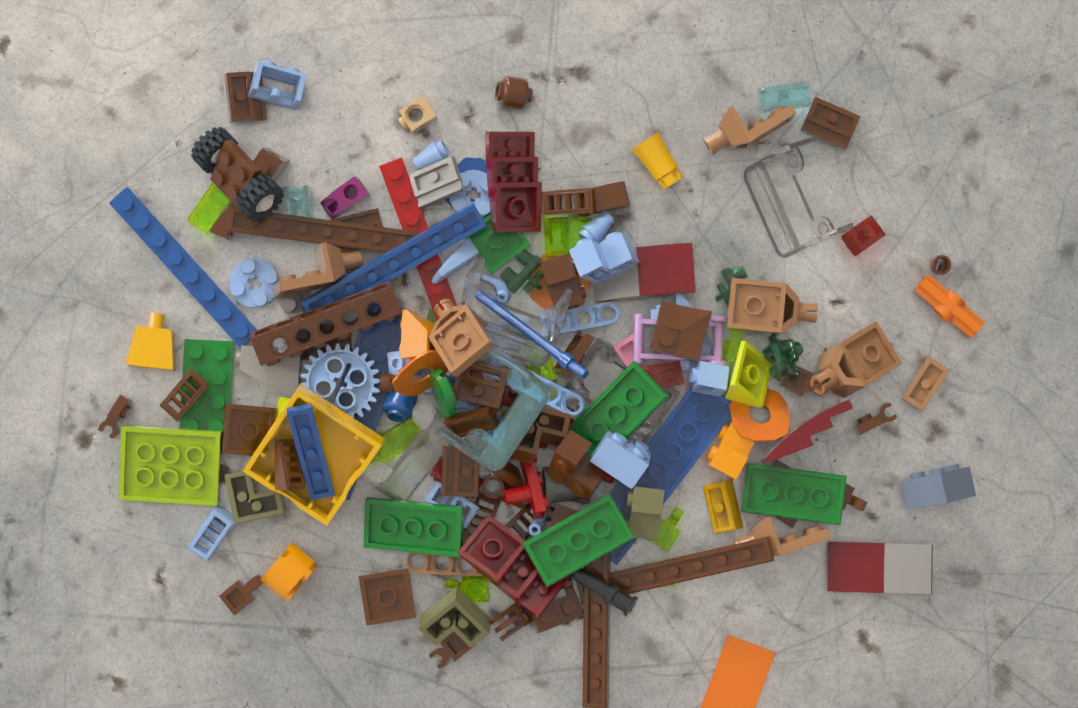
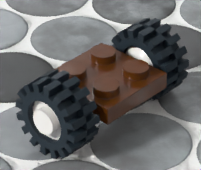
[191,127,284,222]

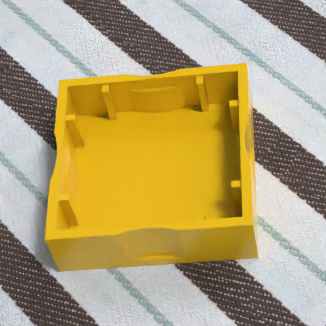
[243,384,384,526]

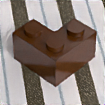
[540,253,587,312]
[508,402,571,464]
[547,430,607,501]

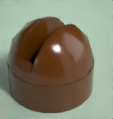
[930,255,951,275]
[380,373,396,393]

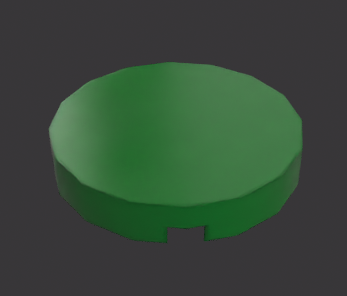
[429,368,458,418]

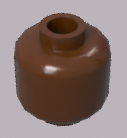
[495,76,533,110]

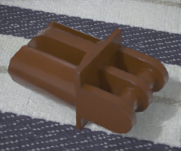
[489,602,532,641]

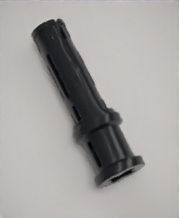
[568,568,638,617]

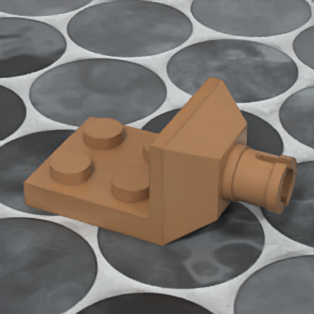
[703,105,796,155]
[272,242,363,298]
[726,278,818,336]
[428,299,495,377]
[810,321,902,398]
[734,517,831,556]

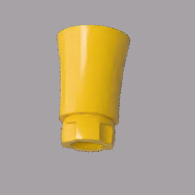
[631,131,683,189]

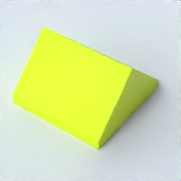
[725,341,773,408]

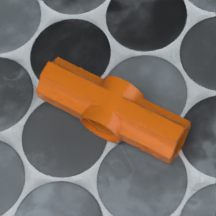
[914,274,985,339]

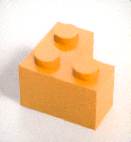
[705,422,755,480]

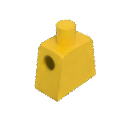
[126,313,176,371]

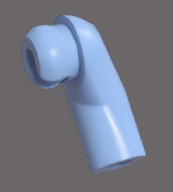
[480,273,511,304]
[529,509,548,536]

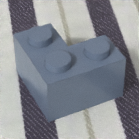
[901,464,976,511]

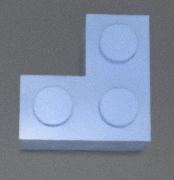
[569,232,640,284]
[590,431,651,489]

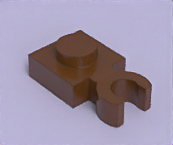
[429,632,475,669]

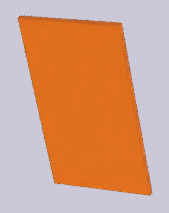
[701,635,776,708]

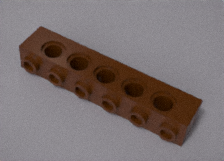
[250,281,402,366]

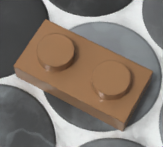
[901,356,950,411]

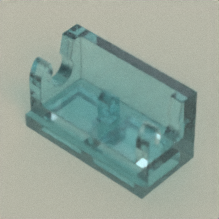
[757,82,812,113]
[283,185,314,218]

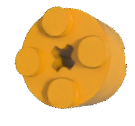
[260,542,318,601]

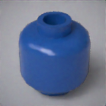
[383,391,418,422]

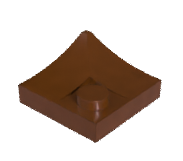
[649,301,712,362]

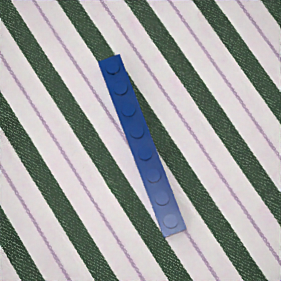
[109,187,257,348]
[301,203,487,312]

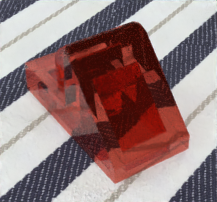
[841,215,886,256]

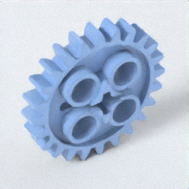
[300,343,380,418]

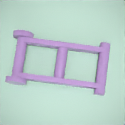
[633,314,727,366]

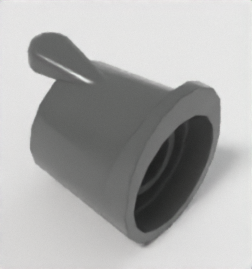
[542,466,590,508]

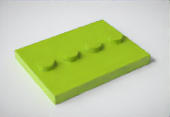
[119,425,222,506]

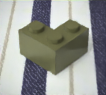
[225,471,286,524]
[624,486,665,540]
[419,586,490,648]

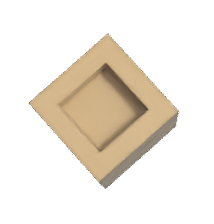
[398,95,437,134]

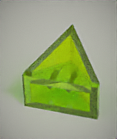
[543,214,592,258]

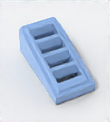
[431,238,479,284]
[425,480,480,528]
[187,505,235,562]

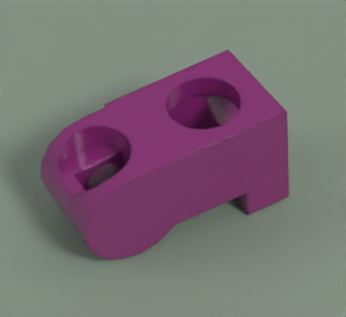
[320,176,371,220]

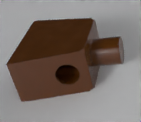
[253,148,290,182]

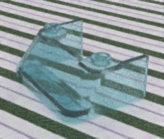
[435,347,550,471]

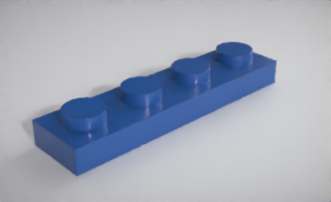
[287,403,335,500]

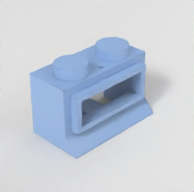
[248,61,306,110]

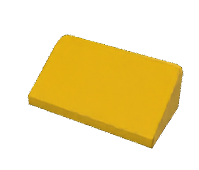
[703,480,743,534]

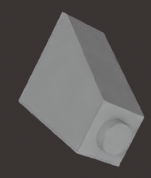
[236,345,302,397]

